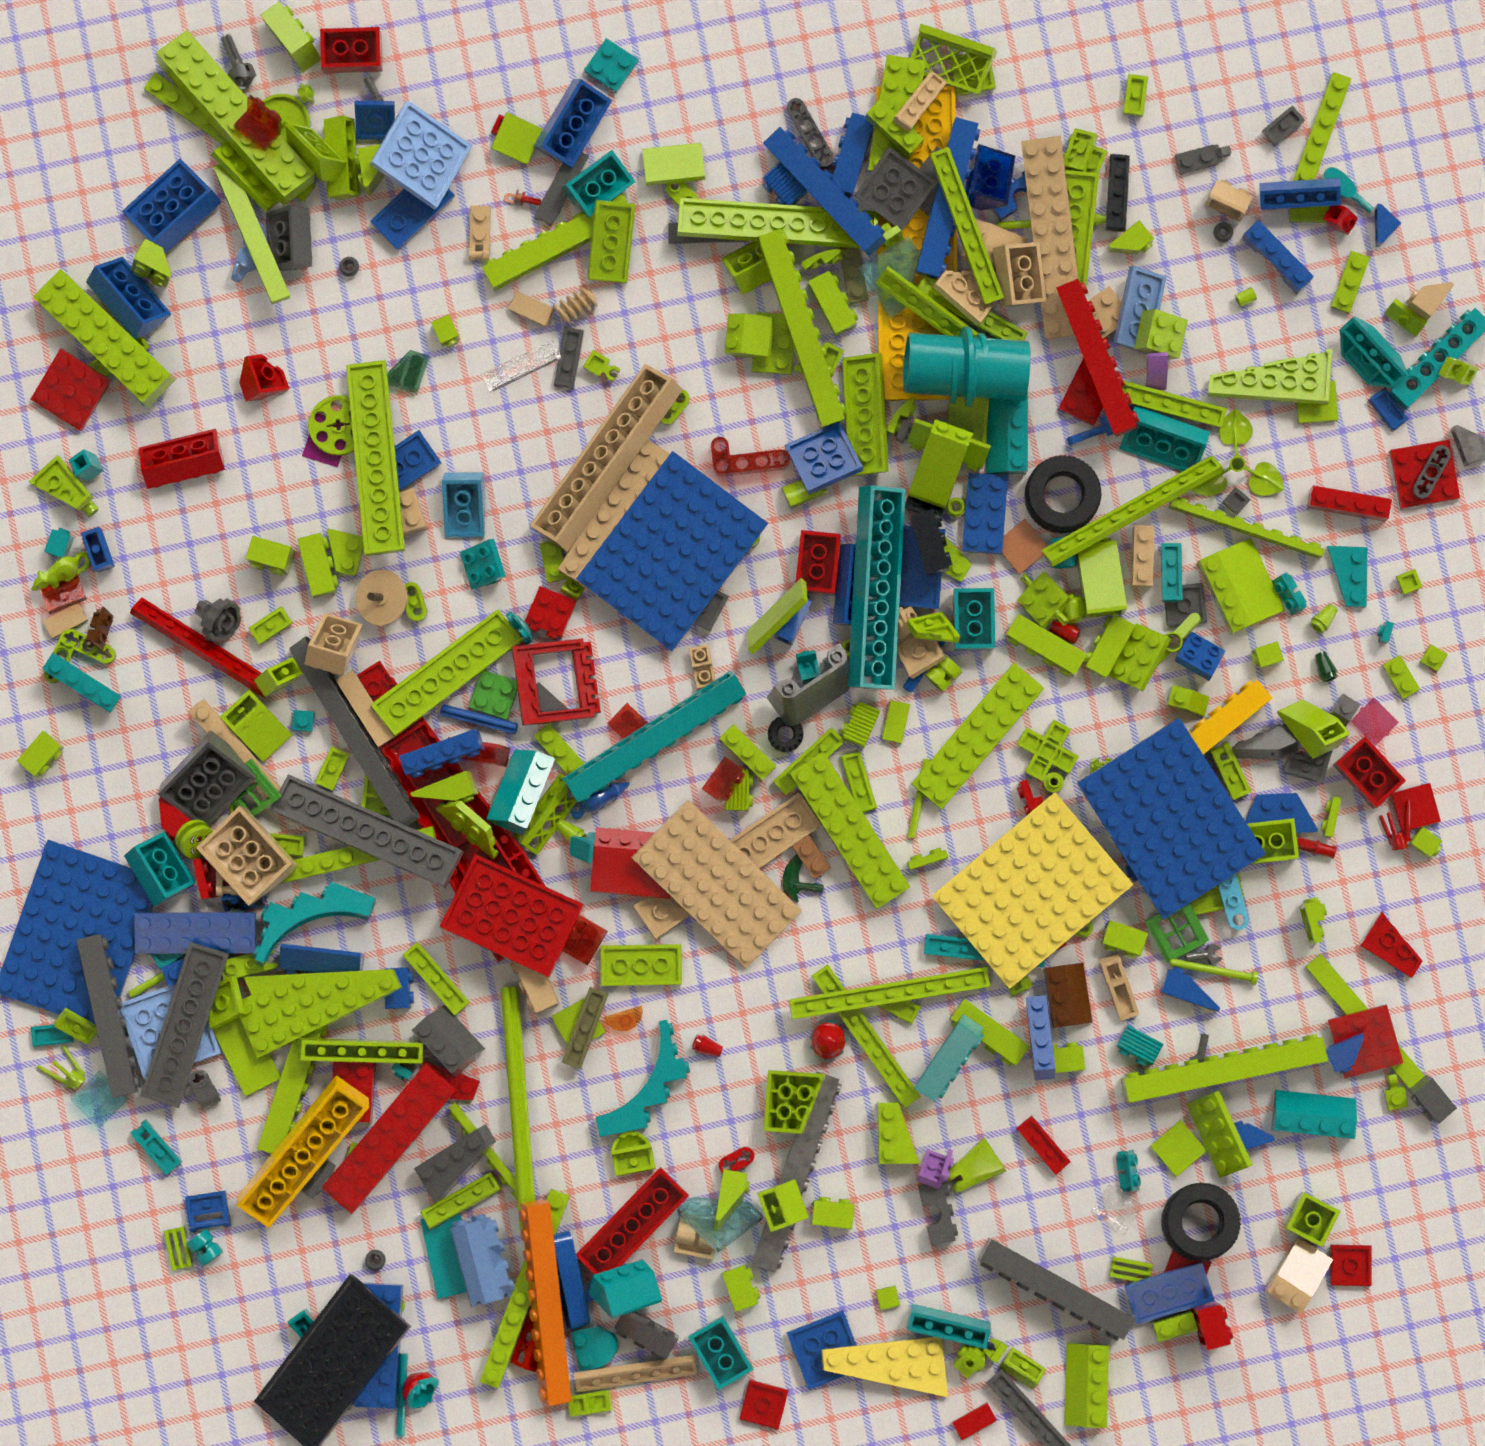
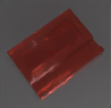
[40,574,87,614]
[607,703,648,739]

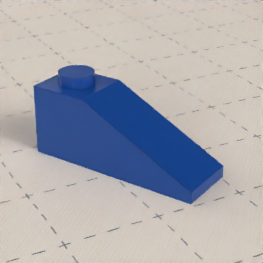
[1160,967,1220,1012]

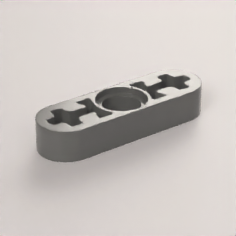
[1412,445,1451,499]

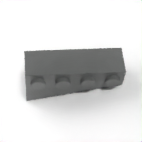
[414,1124,496,1203]

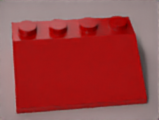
[590,827,671,899]

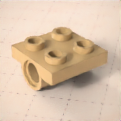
[674,1212,720,1260]

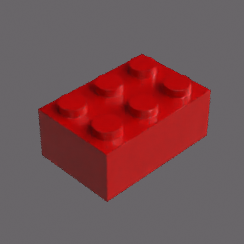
[320,27,383,73]
[796,530,841,596]
[1333,736,1406,809]
[332,1061,376,1123]
[1191,1301,1233,1351]

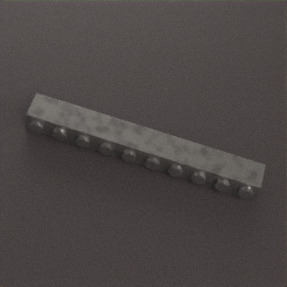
[752,1071,842,1272]

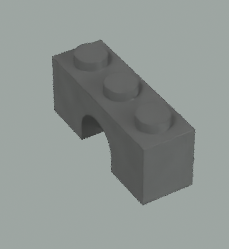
[918,1182,958,1246]

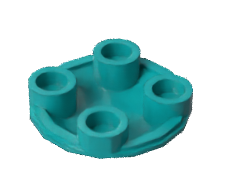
[505,611,533,645]

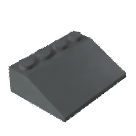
[158,731,256,826]

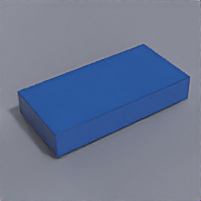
[1368,387,1409,432]

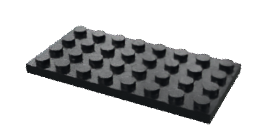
[254,1274,411,1446]

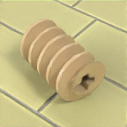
[553,284,598,324]

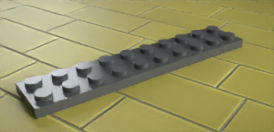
[270,774,464,888]

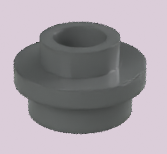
[1213,222,1233,242]
[339,257,359,277]
[365,1250,386,1270]

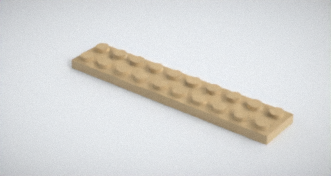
[1021,136,1078,340]
[633,793,822,939]

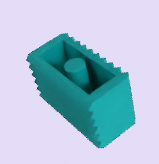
[1115,1025,1164,1067]

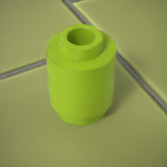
[1043,772,1064,795]

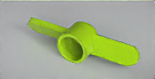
[1157,613,1201,666]

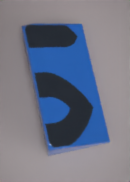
[221,894,265,912]

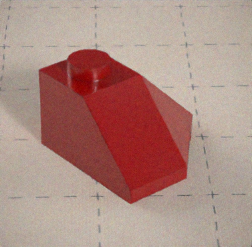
[239,354,289,402]

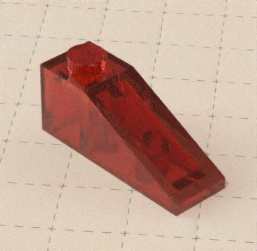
[448,737,511,767]

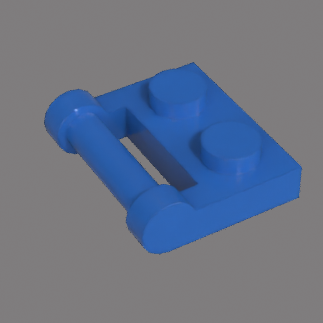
[185,1190,231,1233]

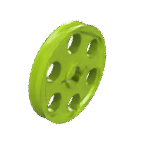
[308,395,354,456]

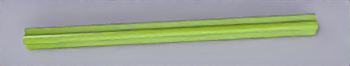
[501,986,535,1231]

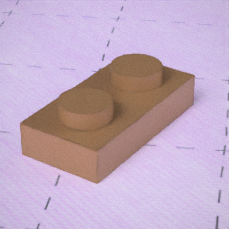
[792,835,831,879]

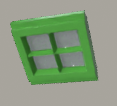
[231,758,281,816]
[1145,903,1209,962]

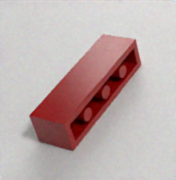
[1307,485,1392,522]

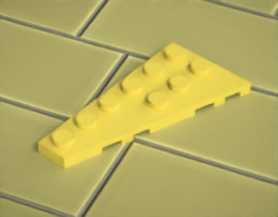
[821,1337,948,1397]

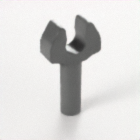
[364,76,384,101]
[1184,944,1222,965]
[1190,1033,1209,1062]

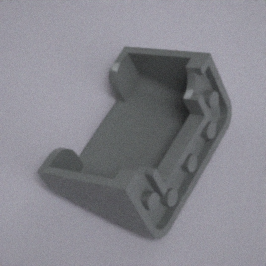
[767,643,850,726]

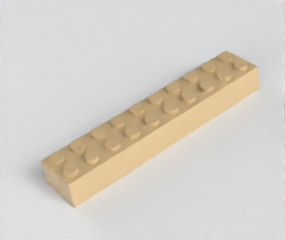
[530,364,683,552]

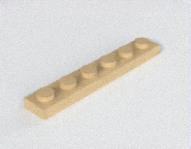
[188,698,281,799]
[574,1355,698,1392]

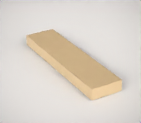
[893,70,947,132]
[336,670,395,748]

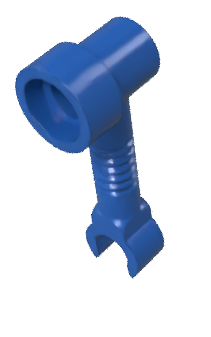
[1067,416,1114,445]

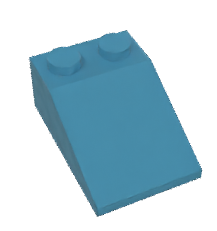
[442,472,485,537]

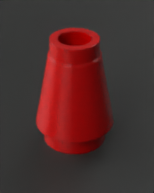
[1049,621,1081,644]
[692,1034,723,1057]

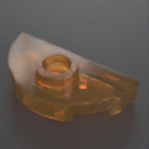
[604,1005,643,1031]

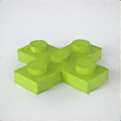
[1017,720,1079,782]

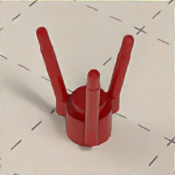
[1379,800,1411,851]

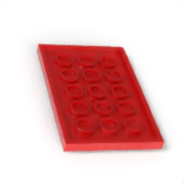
[439,854,585,978]

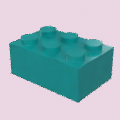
[953,588,995,651]
[124,832,196,907]
[688,1315,754,1390]

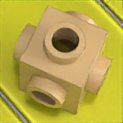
[897,606,917,641]

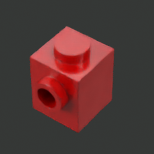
[1323,205,1358,235]

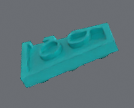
[1327,546,1368,608]

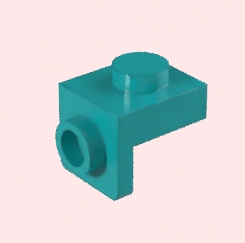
[796,650,821,684]

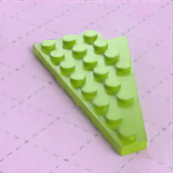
[240,969,402,1059]

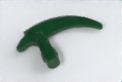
[782,855,824,903]

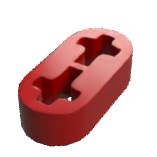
[719,1147,755,1173]

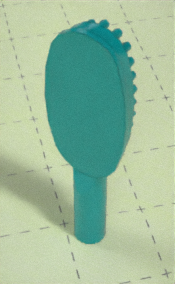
[1324,167,1374,214]

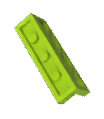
[513,773,577,855]

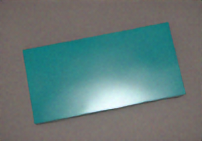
[420,1213,466,1299]

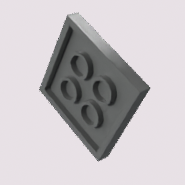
[854,147,937,231]

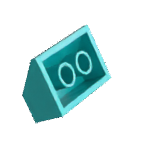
[561,150,635,217]
[589,1259,662,1319]

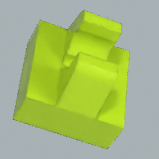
[881,223,904,250]
[983,1338,1008,1363]

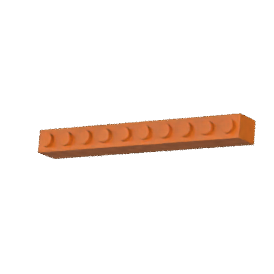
[519,1199,572,1406]

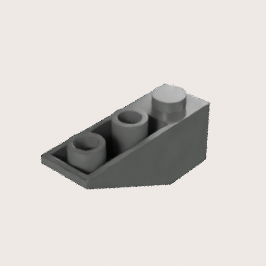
[1232,724,1298,759]

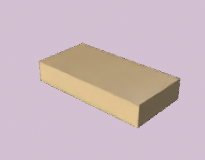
[43,602,88,639]

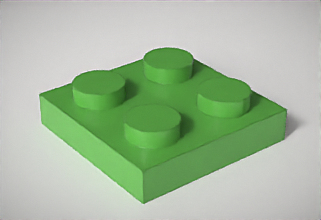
[469,670,517,720]

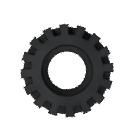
[767,717,804,753]

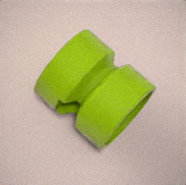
[925,654,963,692]

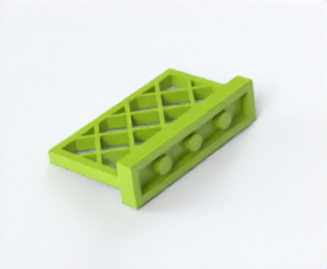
[910,24,998,95]

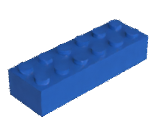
[354,1282,404,1409]

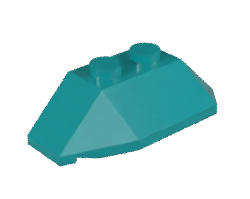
[1339,316,1408,388]

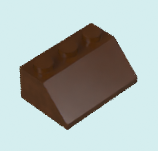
[1043,963,1093,1028]

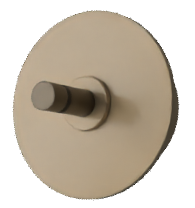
[356,569,408,626]

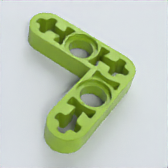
[44,629,116,684]

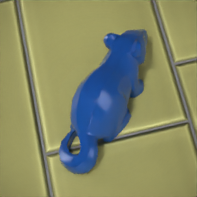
[570,782,630,820]

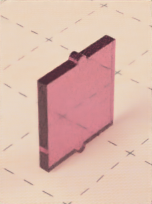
[1351,698,1399,746]

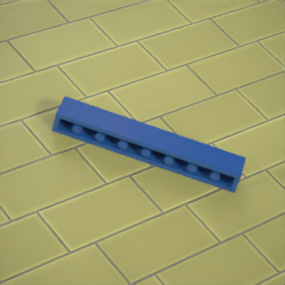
[915,117,981,280]
[763,127,887,257]

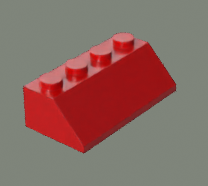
[139,429,225,489]

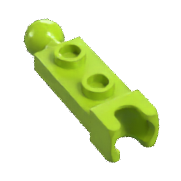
[223,949,278,980]

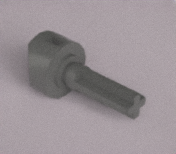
[221,34,257,90]

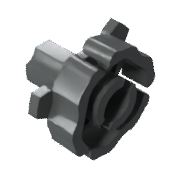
[195,598,241,642]

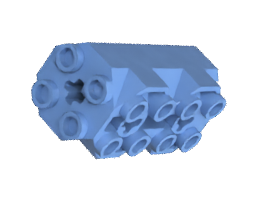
[449,1214,515,1307]

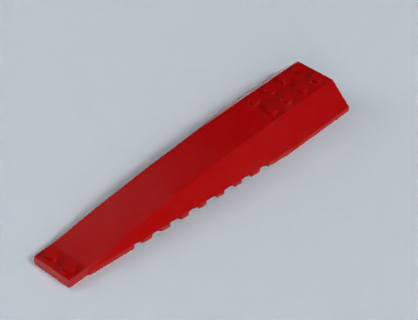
[357,661,546,963]

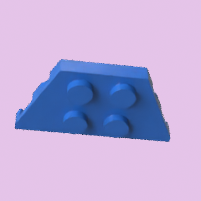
[1245,793,1318,833]

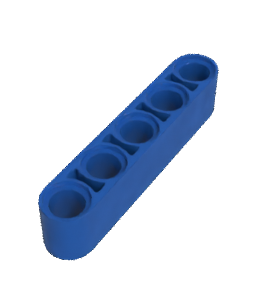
[554,1230,590,1330]

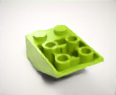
[220,689,292,762]
[1277,699,1350,759]

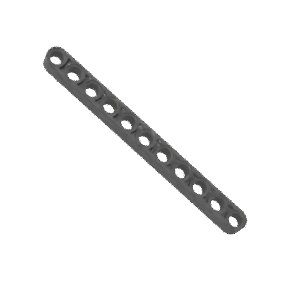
[289,636,420,826]

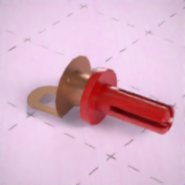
[504,189,541,206]

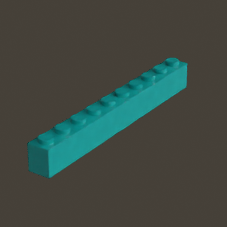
[562,671,746,802]

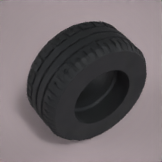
[1024,455,1102,534]
[1161,1182,1241,1261]

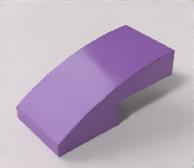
[1146,352,1168,390]

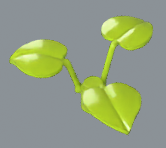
[1192,409,1284,496]

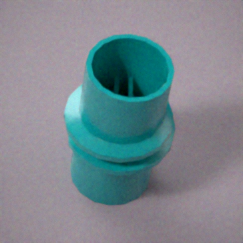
[903,326,1031,408]

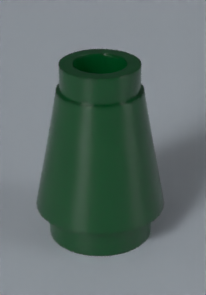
[1315,651,1338,683]

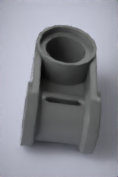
[189,1070,221,1110]

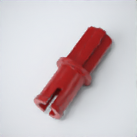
[1297,837,1337,859]

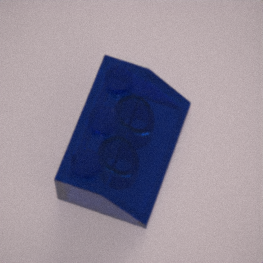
[965,144,1016,211]

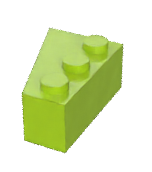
[260,1,321,73]
[878,1102,920,1164]

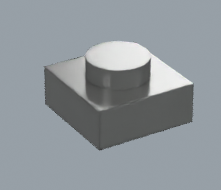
[896,420,912,444]
[1222,487,1251,515]

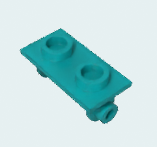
[1272,572,1307,615]
[1116,1150,1141,1192]

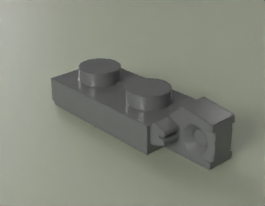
[1174,144,1232,175]

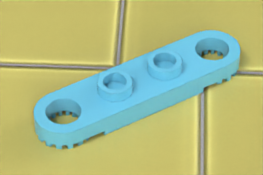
[1217,873,1249,930]

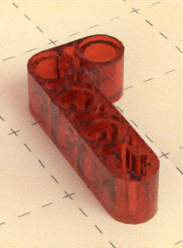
[711,437,791,477]

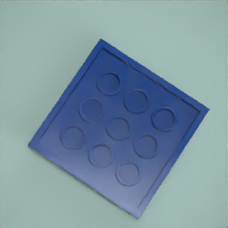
[899,526,946,609]

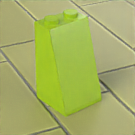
[908,419,973,509]
[1076,538,1127,618]

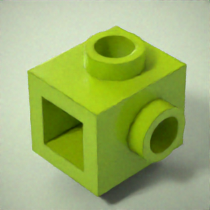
[953,1345,986,1379]

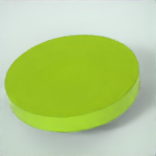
[257,94,311,142]

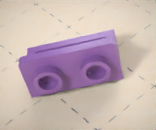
[916,1149,954,1189]

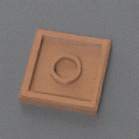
[1002,519,1048,575]

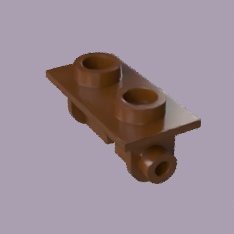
[85,606,114,651]

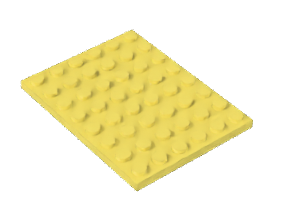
[932,792,1133,989]

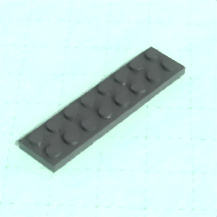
[140,941,229,1108]

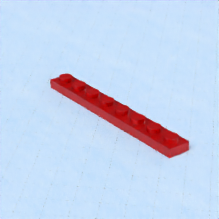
[130,597,265,698]

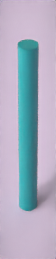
[396,1353,408,1436]

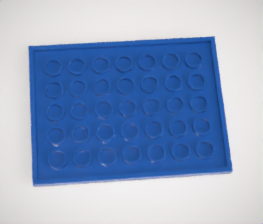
[576,451,768,651]
[1077,717,1266,919]
[0,840,153,1024]

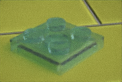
[71,1071,129,1128]

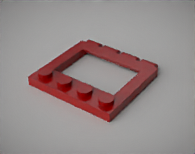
[511,638,601,726]

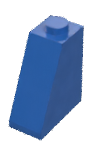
[774,595,812,646]

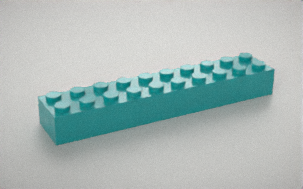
[848,485,906,690]

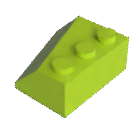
[763,1070,826,1134]

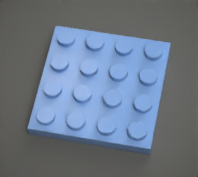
[370,100,472,210]
[120,984,221,1080]

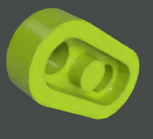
[665,182,698,206]
[660,390,690,425]
[405,582,427,622]

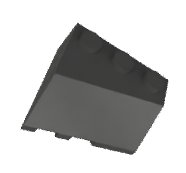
[614,1311,679,1360]

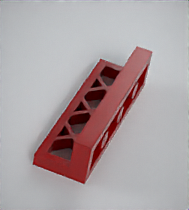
[510,1304,563,1372]

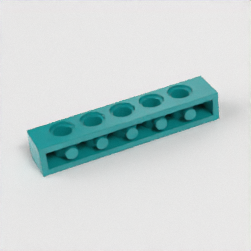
[1389,308,1485,411]

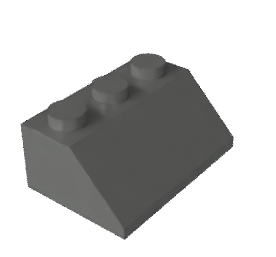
[266,205,312,271]
[412,1005,485,1076]

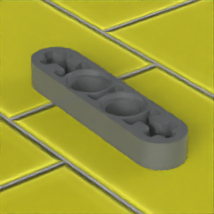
[787,98,834,169]

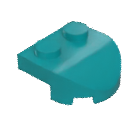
[571,1325,618,1372]

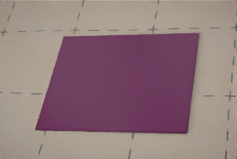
[302,413,350,468]

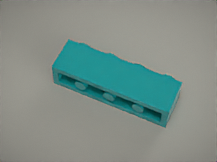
[42,653,121,713]
[907,1303,991,1349]

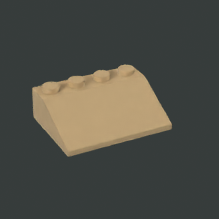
[196,806,299,906]

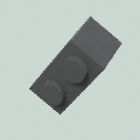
[1408,1075,1457,1124]

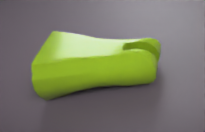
[947,1137,1007,1194]

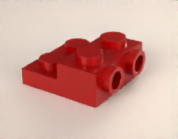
[525,586,577,639]

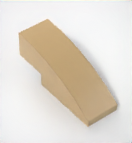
[1098,953,1139,1021]

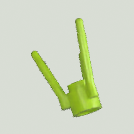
[37,1045,86,1091]

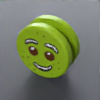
[175,820,213,859]

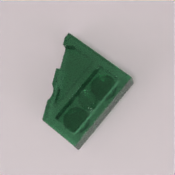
[388,350,430,394]

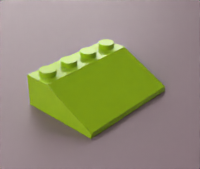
[1197,538,1285,635]

